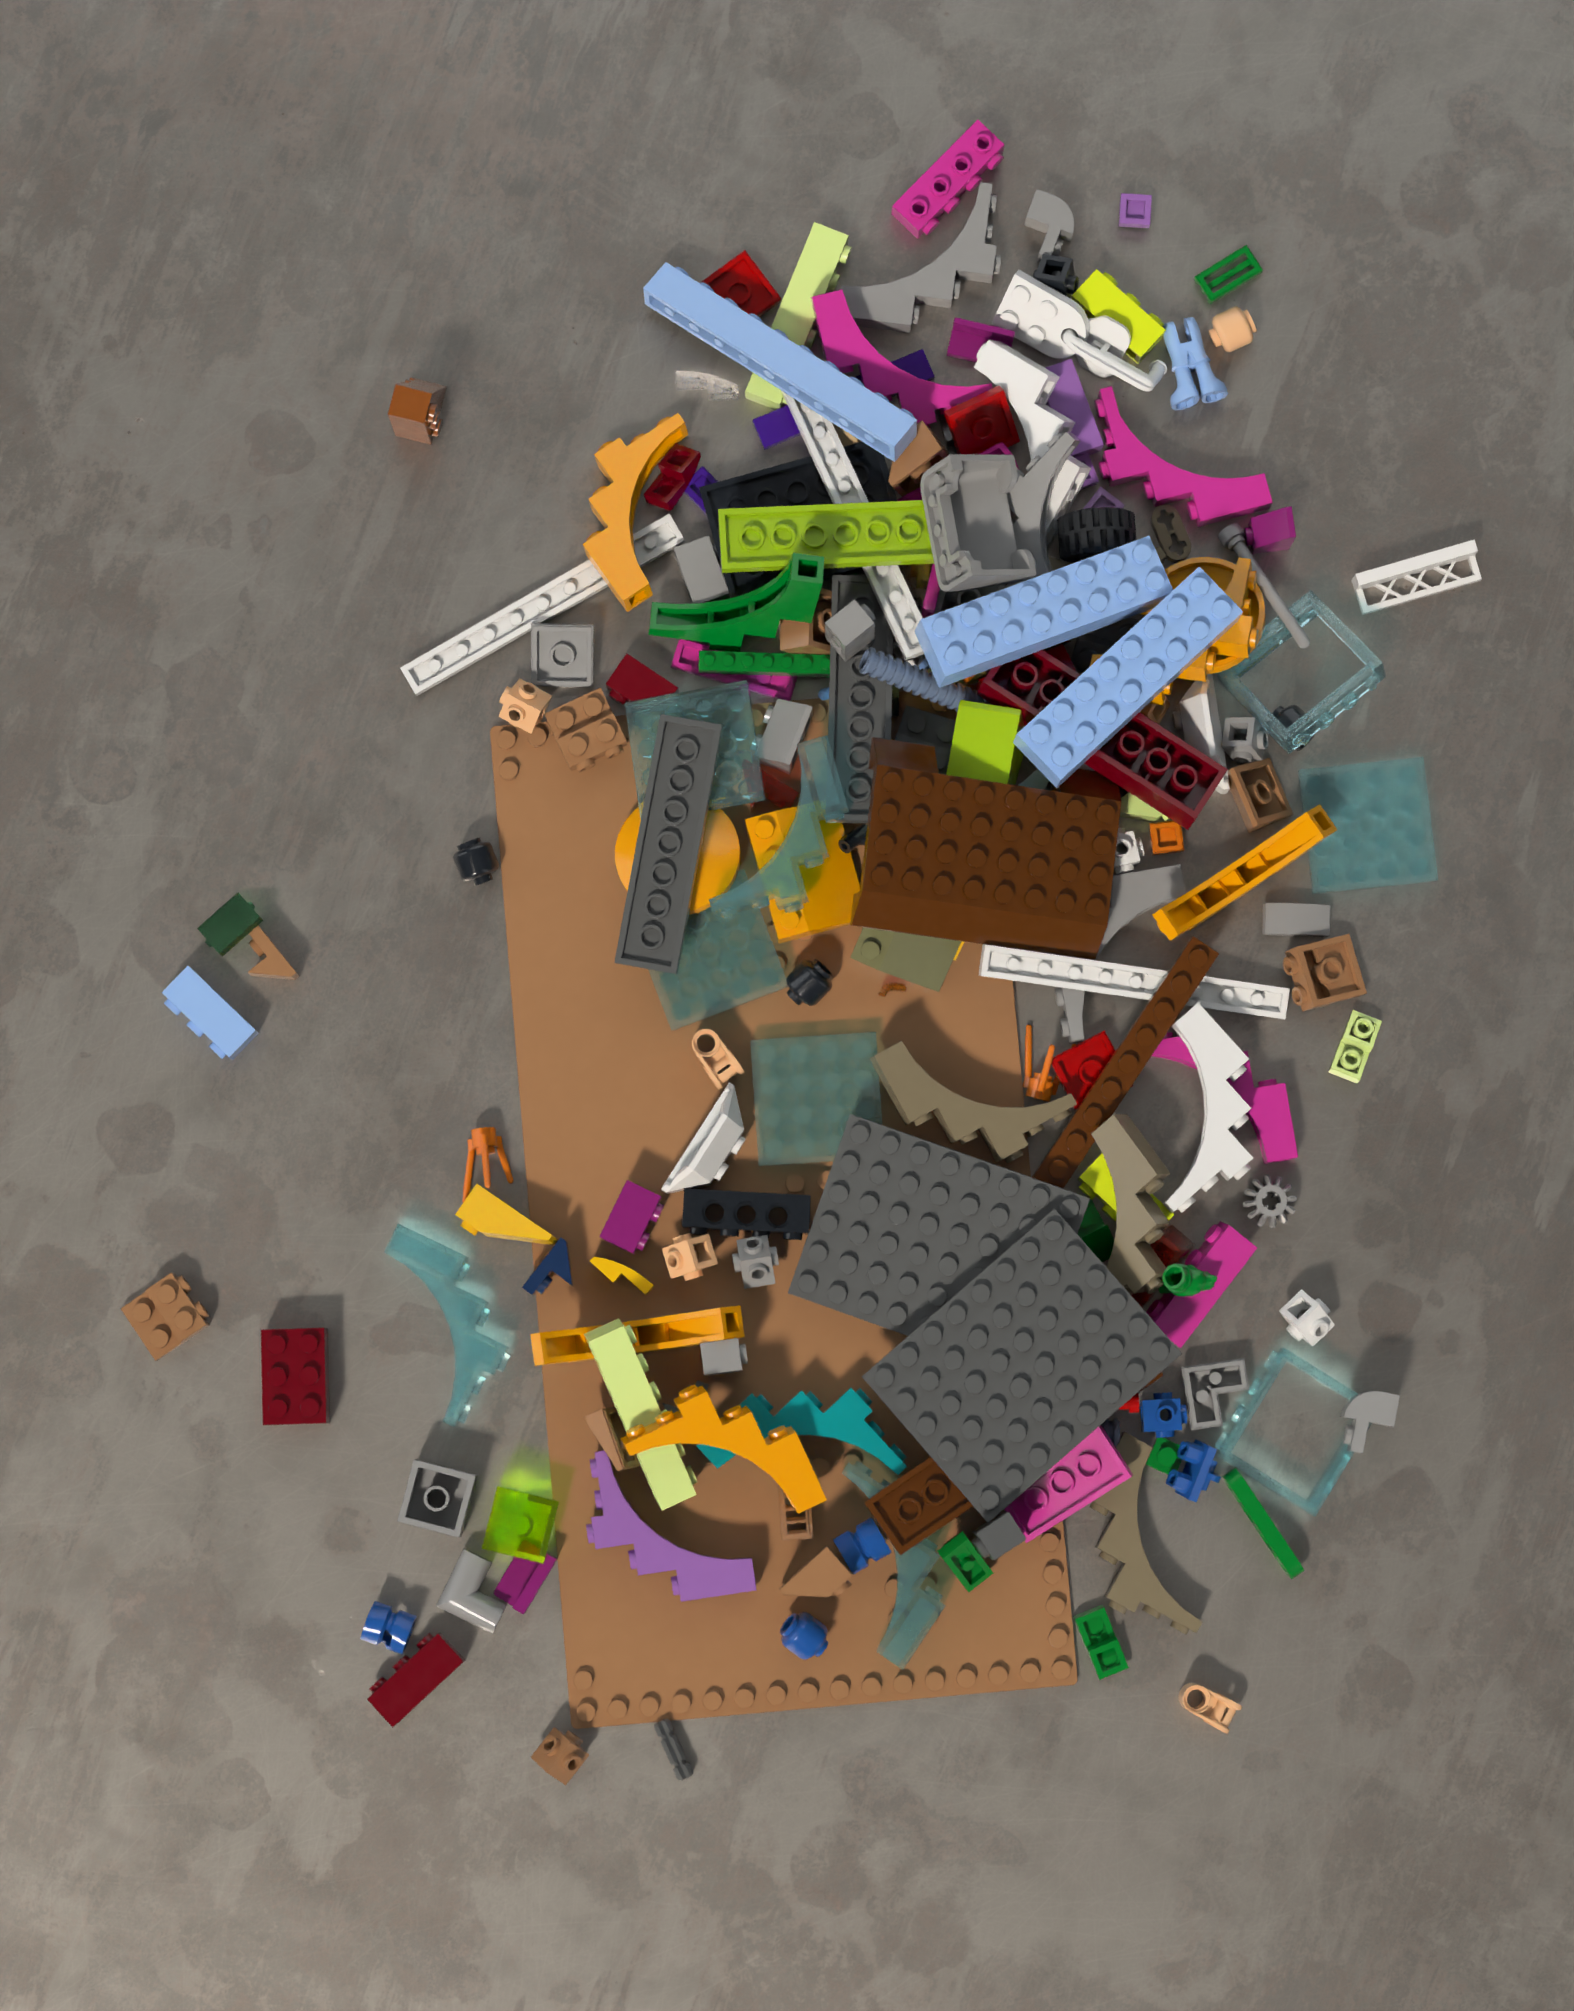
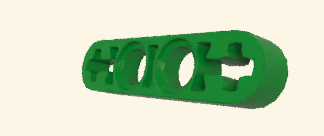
[1222,1468,1304,1580]

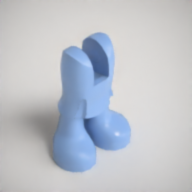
[1163,317,1228,410]

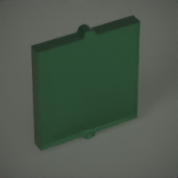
[197,892,263,957]

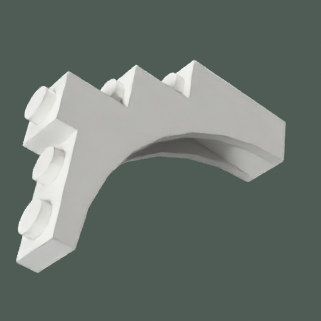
[1163,1003,1253,1213]

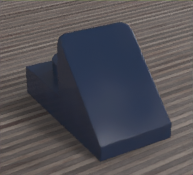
[522,1237,573,1296]

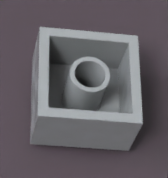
[397,1459,478,1538]

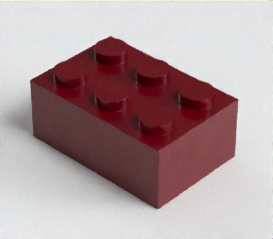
[261,1328,330,1425]

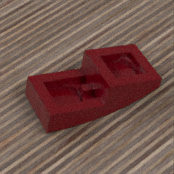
[643,443,701,511]

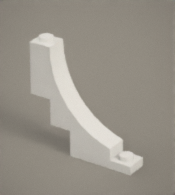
[974,340,1091,549]

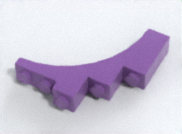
[586,1451,757,1602]

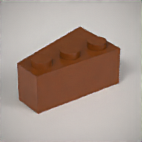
[388,377,447,445]

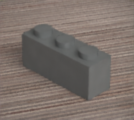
[971,1511,1026,1560]

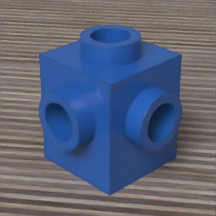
[1140,1392,1187,1438]

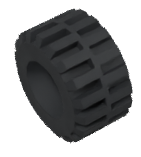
[1057,507,1137,563]

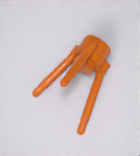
[1022,1024,1076,1102]
[462,1127,514,1202]

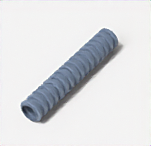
[859,647,993,712]

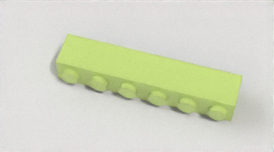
[745,222,852,410]
[584,1318,698,1511]

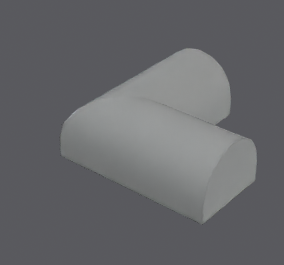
[1181,1358,1249,1430]
[436,1548,507,1634]

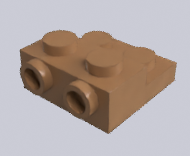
[544,687,627,772]
[1283,934,1367,1012]
[121,1272,210,1361]

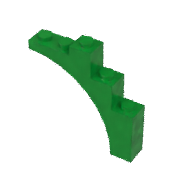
[648,553,824,652]

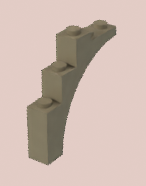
[869,1041,1077,1163]
[1091,1114,1171,1296]
[1090,1432,1202,1635]

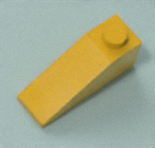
[455,1184,558,1245]

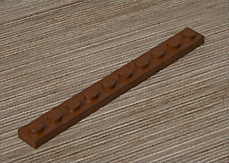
[1032,936,1219,1188]

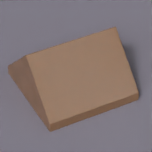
[1227,758,1294,833]

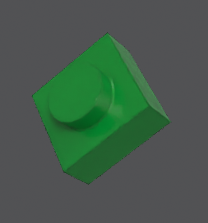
[1145,1437,1182,1475]

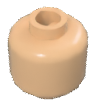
[1208,306,1257,352]

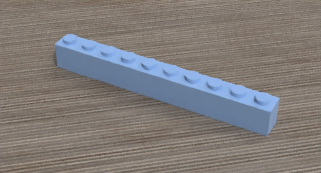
[643,262,917,462]

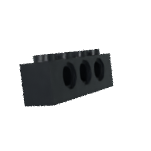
[682,1188,811,1240]

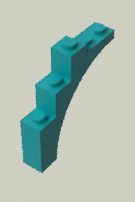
[696,1388,907,1475]

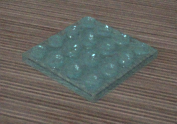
[625,680,765,819]
[1298,757,1438,894]
[648,869,788,1031]
[750,1032,882,1166]

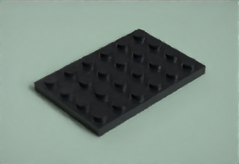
[699,442,897,598]

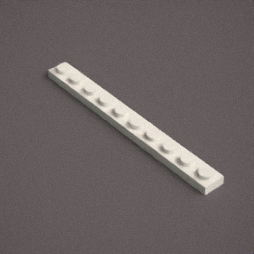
[781,391,924,661]
[400,513,685,696]
[978,944,1290,1019]

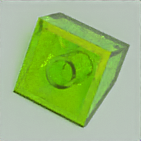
[482,1485,559,1564]

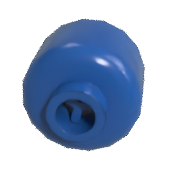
[780,1612,828,1660]

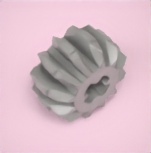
[1243,1174,1297,1228]

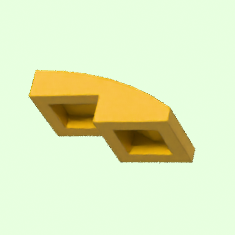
[590,1257,654,1295]

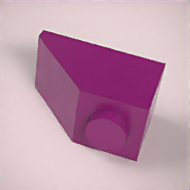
[1244,506,1296,554]

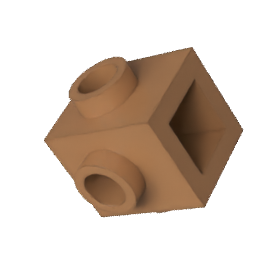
[531,1727,589,1785]

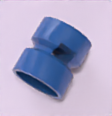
[833,1517,892,1575]
[361,1601,417,1655]

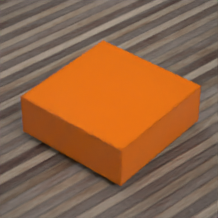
[1149,821,1184,856]

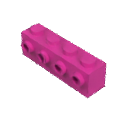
[891,120,1004,239]
[1146,1221,1257,1348]

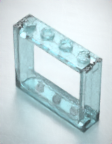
[1216,590,1386,754]
[1214,1347,1372,1516]

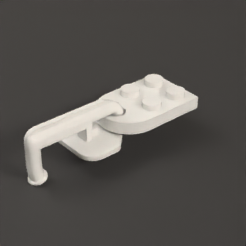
[991,270,1167,392]

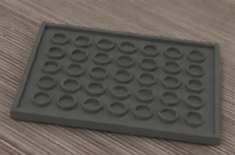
[788,1114,1090,1336]
[862,1209,1182,1523]

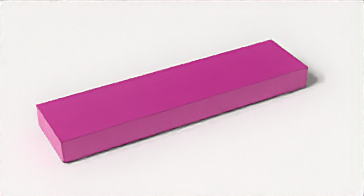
[671,639,798,701]

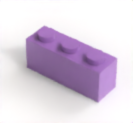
[1046,358,1104,458]

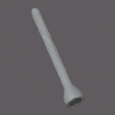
[1218,523,1310,648]

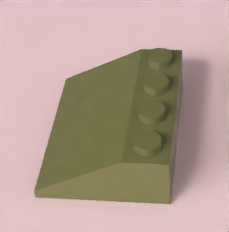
[850,927,961,992]

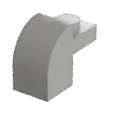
[1024,189,1074,263]
[1340,1391,1400,1453]

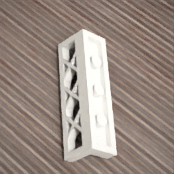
[1352,539,1482,615]

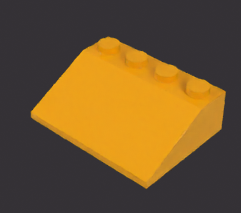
[745,801,860,944]

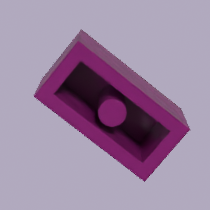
[599,1180,664,1254]

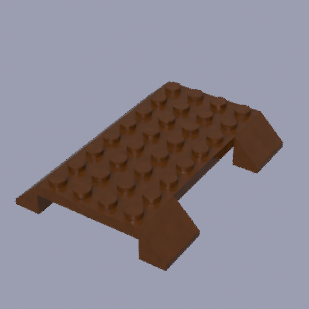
[850,737,1121,960]

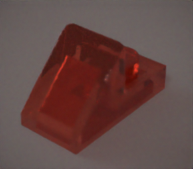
[742,760,799,813]

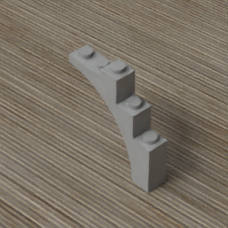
[841,182,1001,333]
[1003,431,1081,589]
[1055,864,1186,1044]

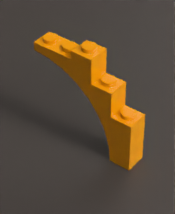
[583,413,688,612]
[1090,557,1259,705]
[1152,804,1338,941]
[530,1306,745,1366]
[620,1385,827,1514]

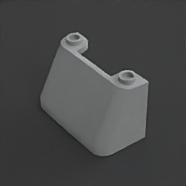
[920,454,1037,592]

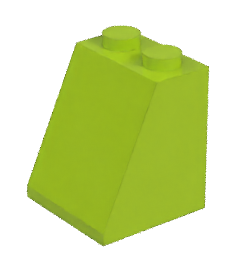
[946,700,1025,785]

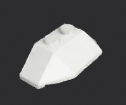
[1172,674,1230,794]
[661,1082,746,1194]

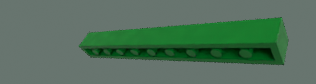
[699,651,894,677]

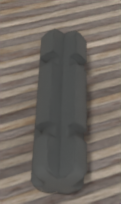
[654,1719,693,1781]

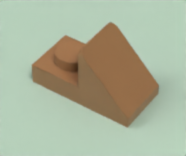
[248,924,299,980]

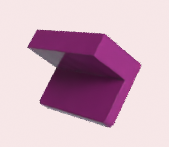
[946,318,1015,363]
[493,1540,557,1614]

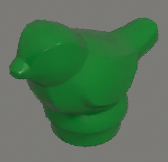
[1158,1264,1217,1297]

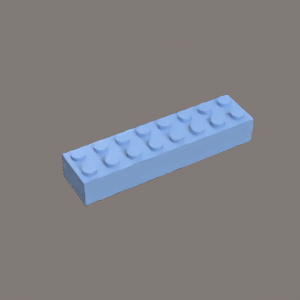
[914,536,1173,688]
[1013,566,1243,788]

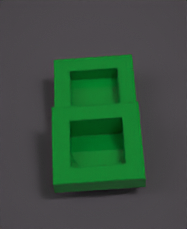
[1073,1604,1129,1680]

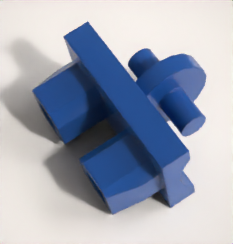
[1166,1439,1221,1502]

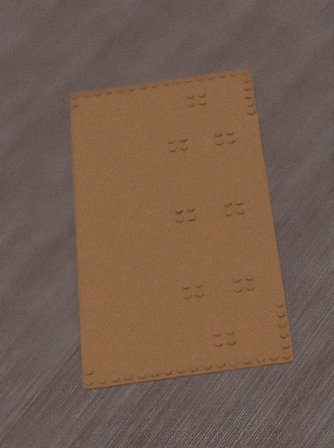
[490,685,1078,1729]

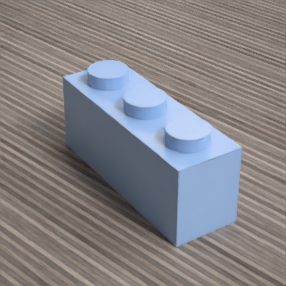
[162,966,259,1060]

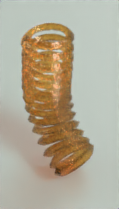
[878,982,907,997]

